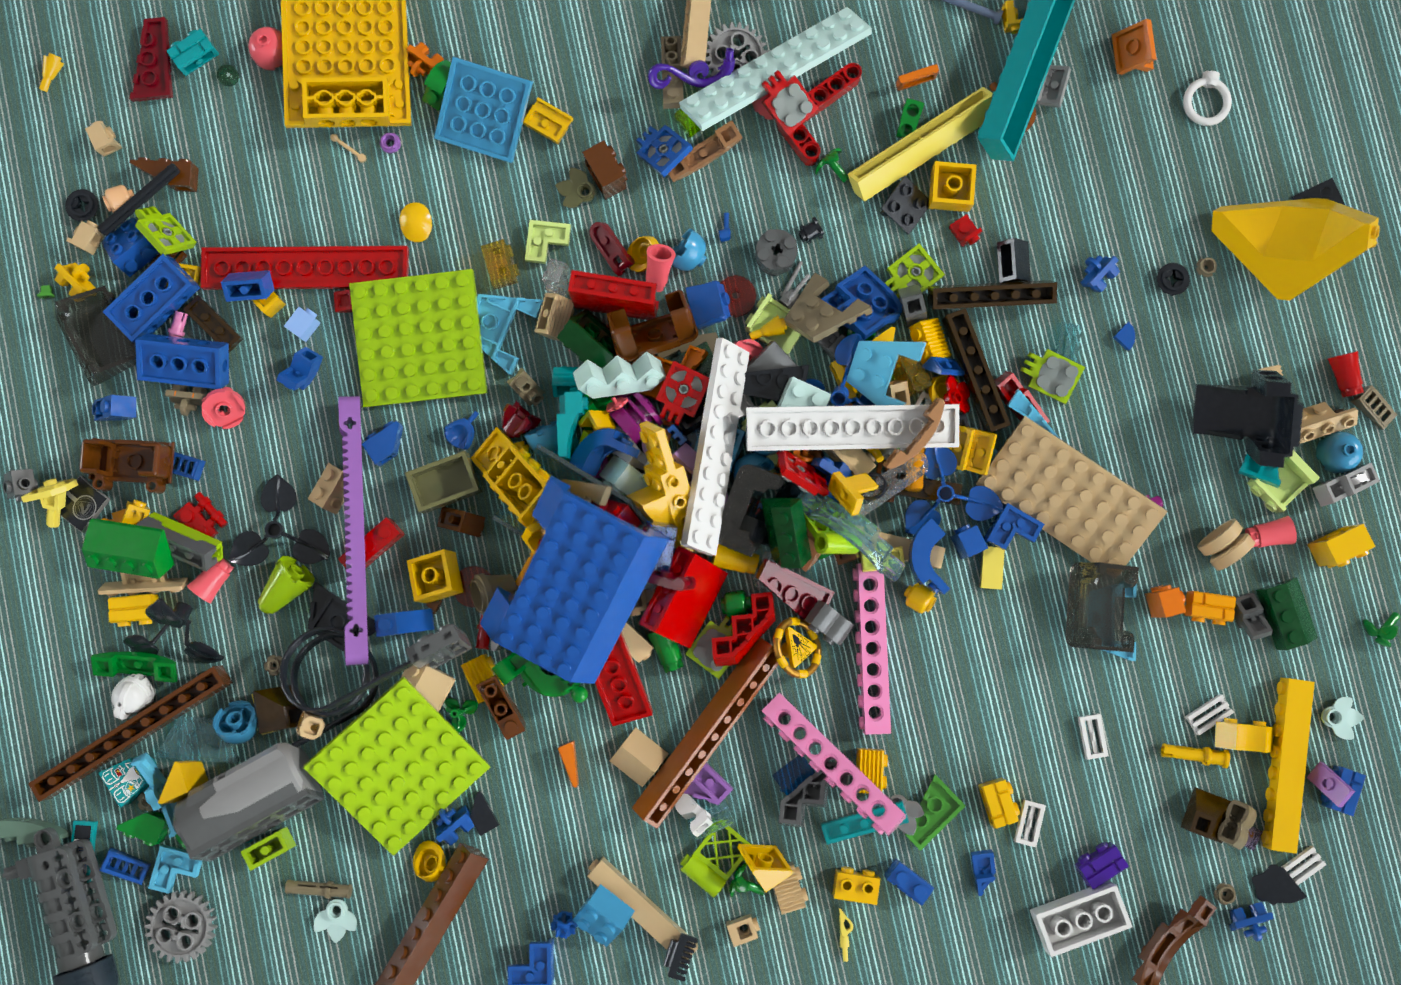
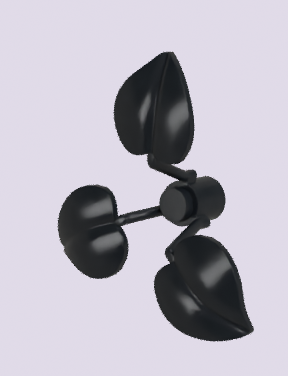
[229,475,330,566]
[123,597,225,663]

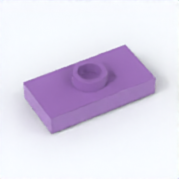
[1307,762,1355,808]

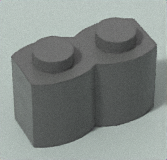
[805,599,855,646]

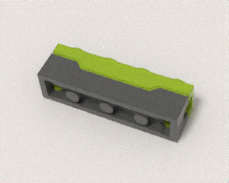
[136,512,223,572]

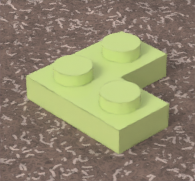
[525,220,571,264]

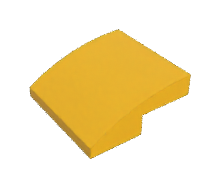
[947,426,997,475]

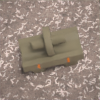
[507,368,545,407]
[165,384,207,416]

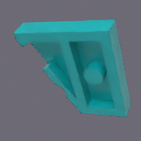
[1238,454,1281,488]

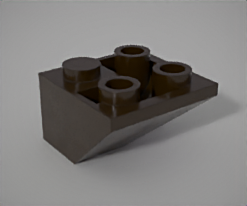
[252,685,304,734]
[1180,787,1232,843]

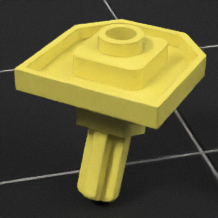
[21,478,78,528]

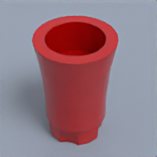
[1328,351,1364,398]

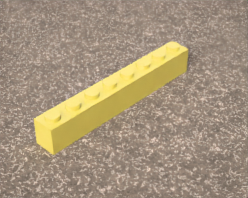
[848,87,993,201]

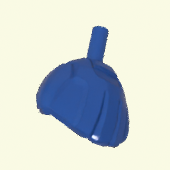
[444,411,479,450]

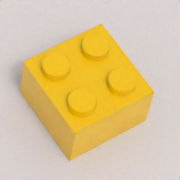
[928,161,977,212]
[1307,524,1376,568]
[407,549,463,604]

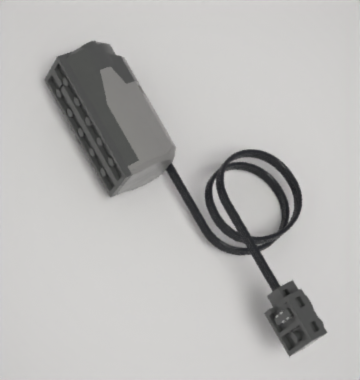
[173,624,472,862]

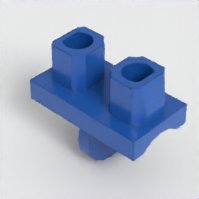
[1080,255,1120,292]
[435,805,474,846]
[1229,902,1274,942]

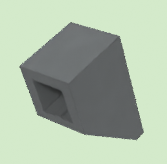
[898,284,927,328]

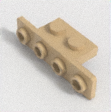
[1300,402,1358,444]
[98,573,189,596]

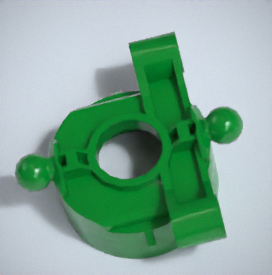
[492,652,588,703]

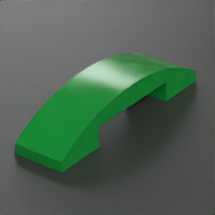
[91,652,178,683]

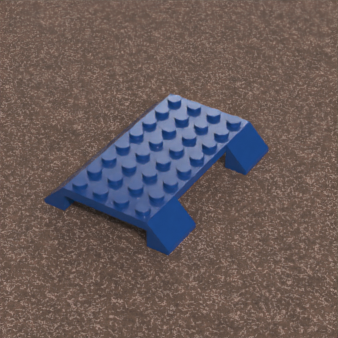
[480,476,670,684]

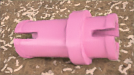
[167,311,188,338]

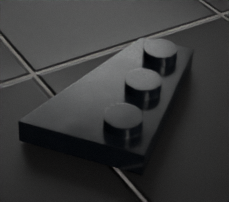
[743,365,809,402]

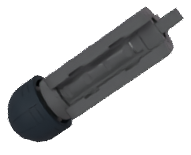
[2,828,119,985]

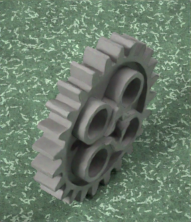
[705,22,768,77]
[144,890,218,963]

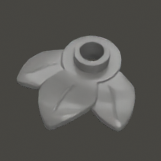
[889,795,924,836]

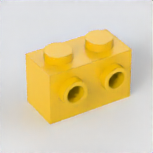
[832,866,880,905]

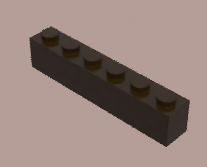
[928,280,1057,309]
[942,308,1011,433]

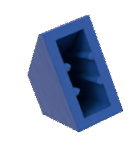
[374,609,435,637]

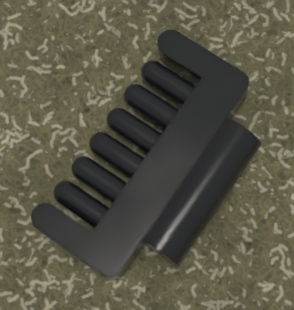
[663,933,698,982]

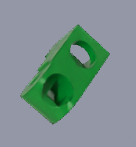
[896,98,925,139]

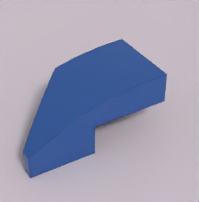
[970,849,996,896]

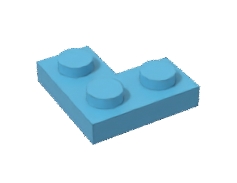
[148,845,202,894]

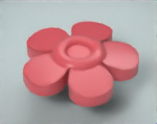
[606,397,628,412]

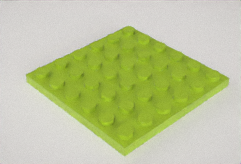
[349,269,488,407]
[303,676,491,856]

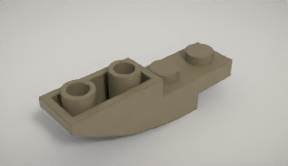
[661,36,684,109]

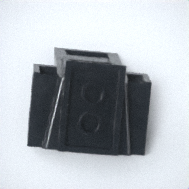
[1192,370,1304,468]

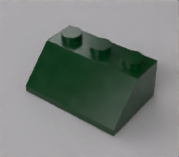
[556,309,617,369]
[761,498,812,569]
[1256,577,1318,650]

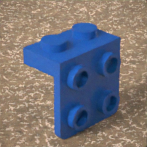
[102,218,159,277]

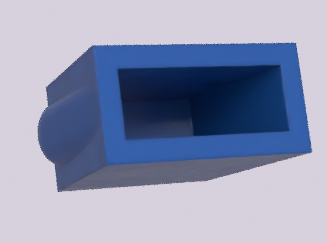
[685,280,731,330]

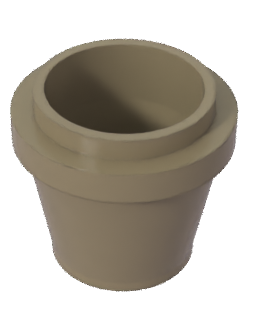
[470,573,517,615]

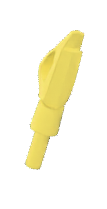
[838,908,853,962]

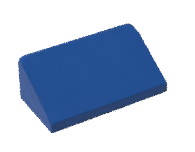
[922,357,965,376]

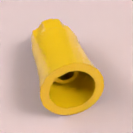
[711,540,759,574]

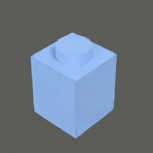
[284,307,321,342]

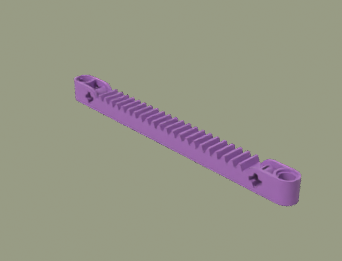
[338,396,368,665]

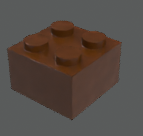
[582,140,628,200]

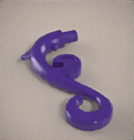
[648,48,735,89]

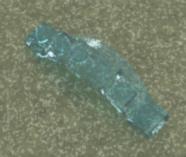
[797,490,906,582]

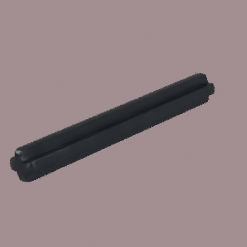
[98,163,180,236]

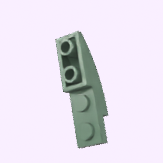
[0,818,70,847]

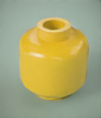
[904,583,937,614]

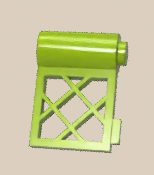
[803,505,862,554]
[679,819,750,898]

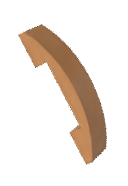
[668,120,743,182]
[883,398,945,469]

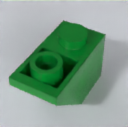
[116,810,169,846]

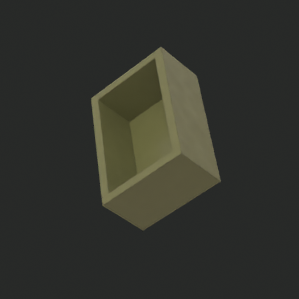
[405,451,482,514]

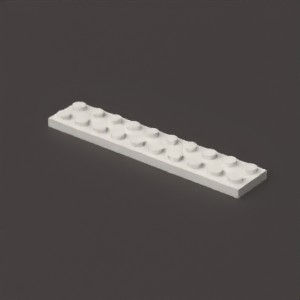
[681,338,750,556]
[746,404,959,451]

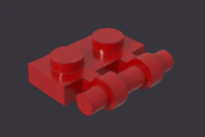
[173,492,228,538]

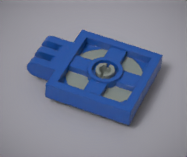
[636,125,693,177]

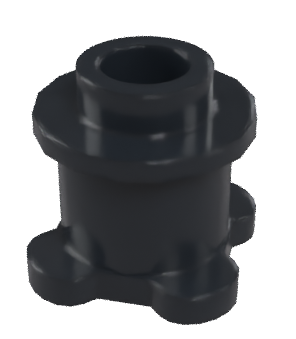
[798,217,824,244]

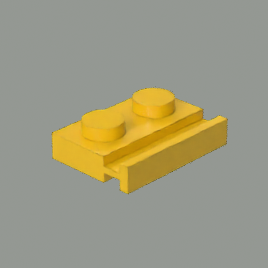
[523,97,573,144]

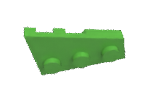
[905,774,966,851]

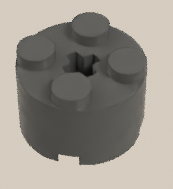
[755,229,798,276]

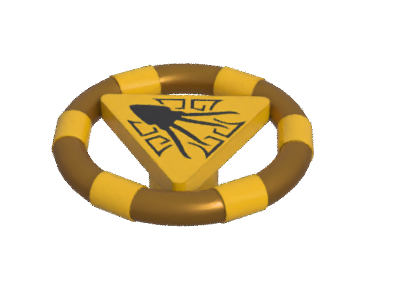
[773,617,821,678]

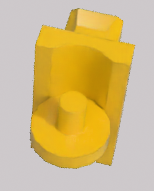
[54,262,97,299]

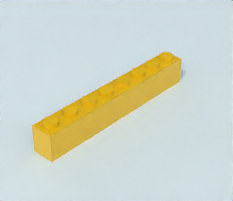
[1261,677,1315,854]

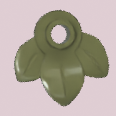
[556,168,596,208]

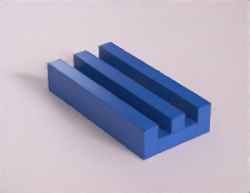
[667,424,692,446]

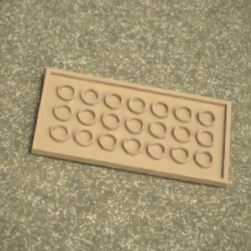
[976,416,1167,579]

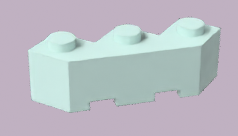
[573,351,666,399]

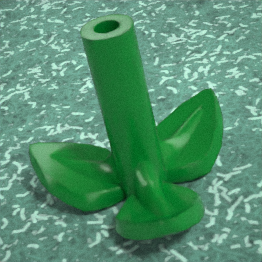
[815,148,849,183]
[1363,612,1401,648]
[442,698,478,733]
[729,863,765,898]

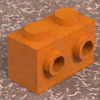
[1145,585,1186,618]

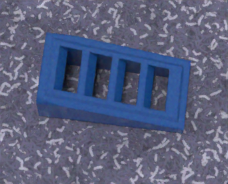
[173,452,206,481]
[99,847,151,885]

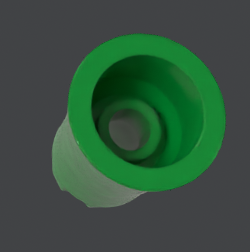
[646,631,684,673]

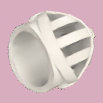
[111,673,155,720]

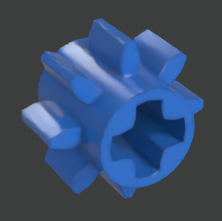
[551,910,577,939]

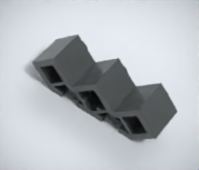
[779,761,850,827]

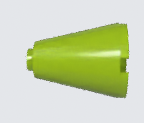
[258,556,315,614]

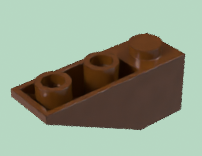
[129,157,199,192]
[476,675,526,741]

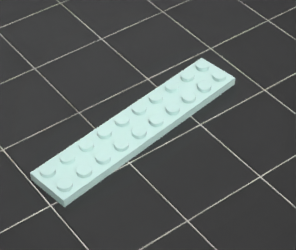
[679,7,872,131]

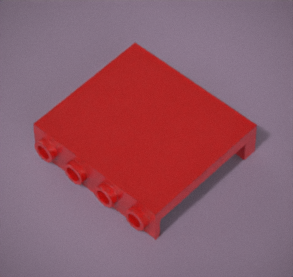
[568,270,659,320]
[639,546,728,648]

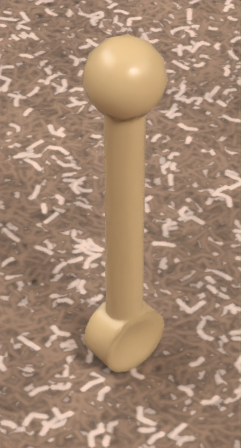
[330,134,366,163]

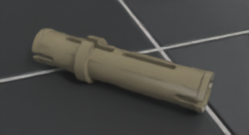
[285,879,353,899]

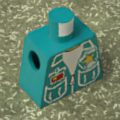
[98,756,157,807]

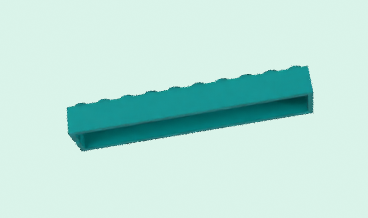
[977,0,1075,161]

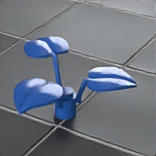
[806,333,875,406]
[905,447,1004,535]

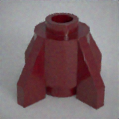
[502,400,541,438]

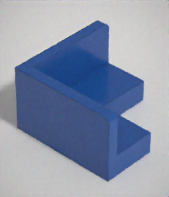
[984,503,1044,550]
[508,938,554,985]

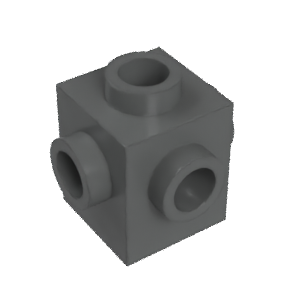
[3,469,38,502]

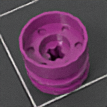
[608,392,663,445]

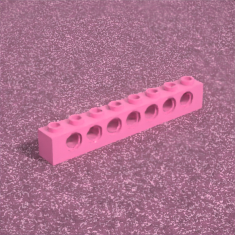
[852,564,891,735]
[762,693,906,836]

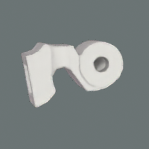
[675,794,713,837]

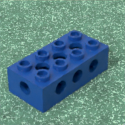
[103,254,200,343]
[135,333,229,389]

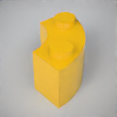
[1214,718,1274,753]

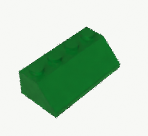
[82,518,175,579]

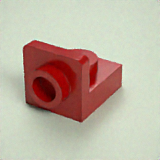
[949,214,983,247]

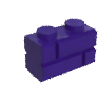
[1074,842,1129,890]

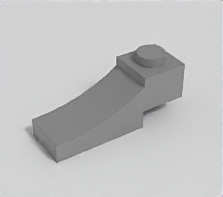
[1312,463,1380,507]

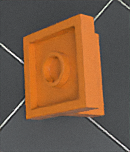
[1111,19,1157,75]

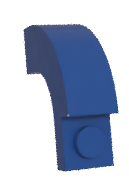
[569,428,640,476]
[908,518,950,595]

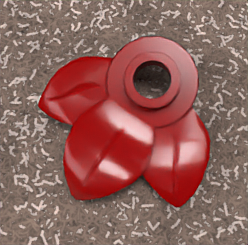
[943,375,970,413]

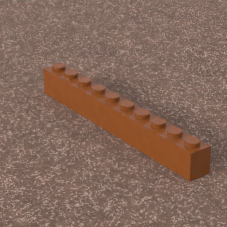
[632,638,785,829]

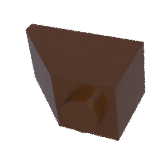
[437,507,486,538]

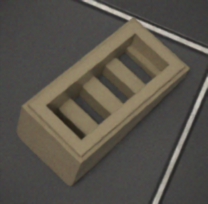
[1351,385,1397,430]

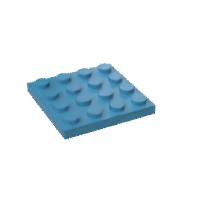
[434,57,533,163]

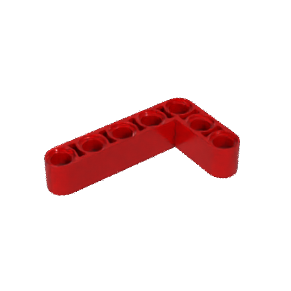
[777,63,862,166]

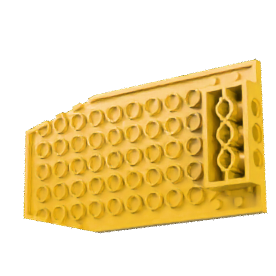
[281,0,412,128]

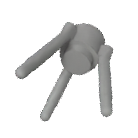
[779,261,810,309]

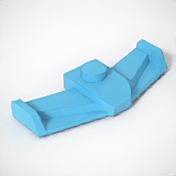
[130,752,177,838]

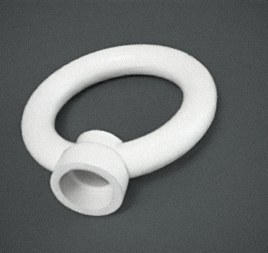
[1183,71,1232,126]

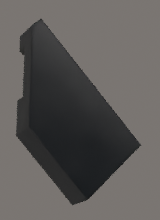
[470,790,500,836]

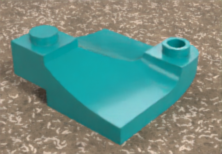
[557,391,588,462]

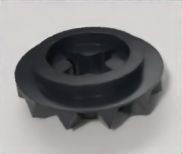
[65,189,100,222]
[1156,263,1190,296]

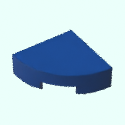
[1113,321,1135,351]

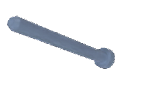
[942,0,1003,25]

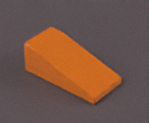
[558,740,579,788]

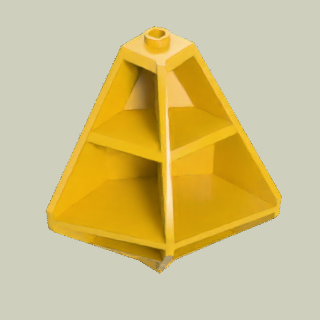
[1212,198,1380,301]

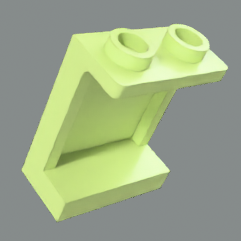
[745,293,801,355]
[1247,450,1320,513]

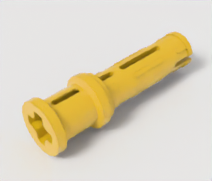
[1161,743,1230,769]

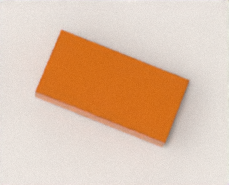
[896,64,939,91]

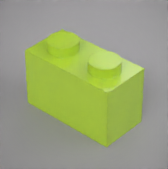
[241,827,297,871]

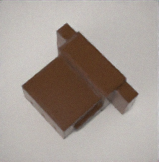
[426,600,443,614]

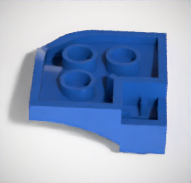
[822,266,902,340]

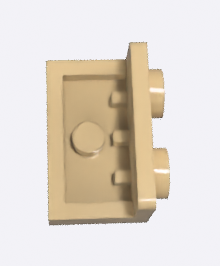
[308,463,344,514]

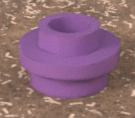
[380,133,401,153]

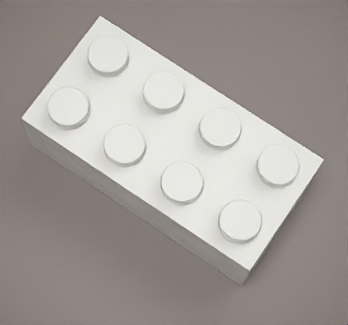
[1030,880,1132,957]

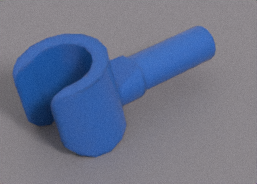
[718,213,731,242]

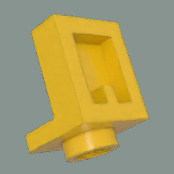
[1001,0,1022,34]
[121,500,150,525]

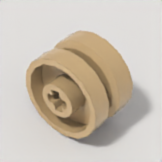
[1197,519,1255,571]

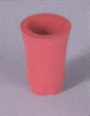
[645,244,676,292]
[1245,516,1297,548]
[187,558,235,604]

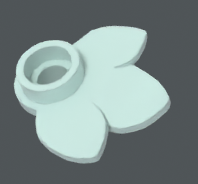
[1321,697,1364,740]
[314,899,357,943]

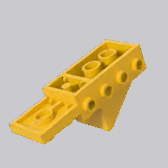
[626,421,695,552]
[470,427,552,527]

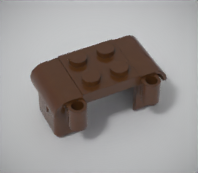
[607,290,698,362]
[79,438,175,494]

